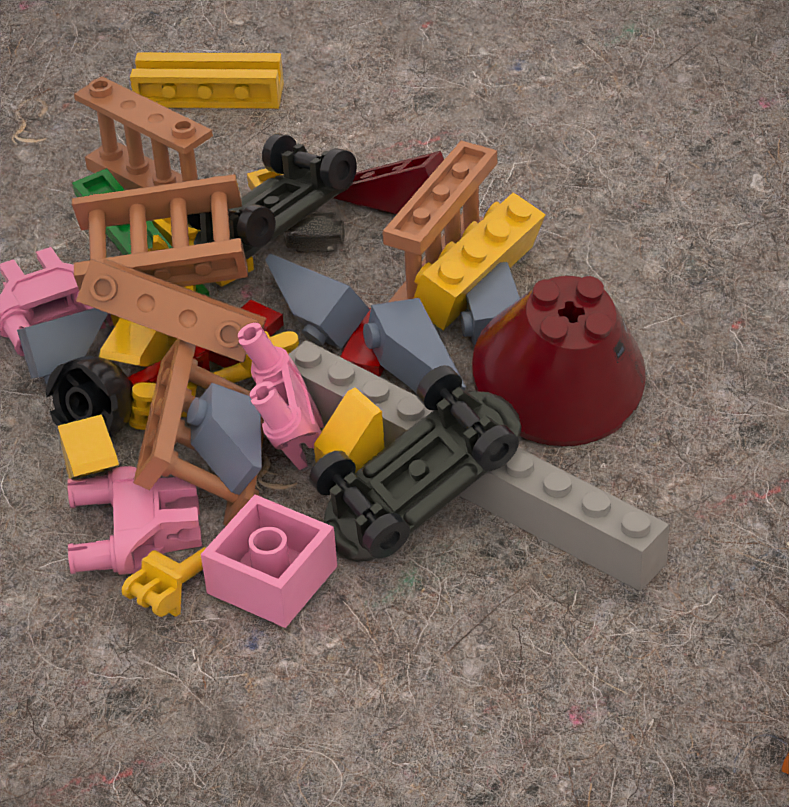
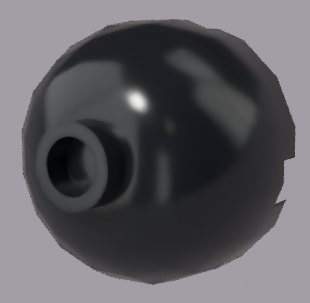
[46,355,134,438]

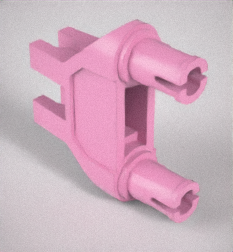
[0,247,113,356]
[238,323,324,470]
[67,466,202,575]

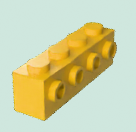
[413,192,546,330]

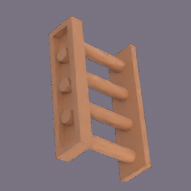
[74,76,213,190]
[383,140,498,302]
[72,174,248,291]
[76,259,267,362]
[133,339,264,526]

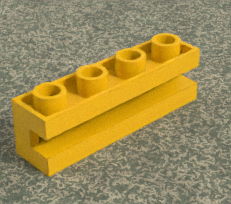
[130,52,284,109]

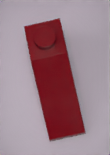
[334,151,444,214]

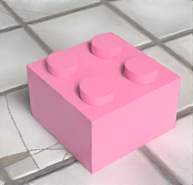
[201,495,337,628]

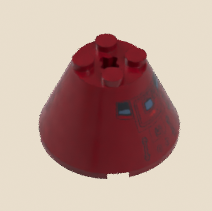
[471,276,646,446]

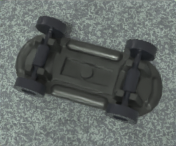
[187,133,357,259]
[309,365,521,562]

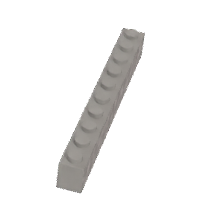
[289,340,669,592]

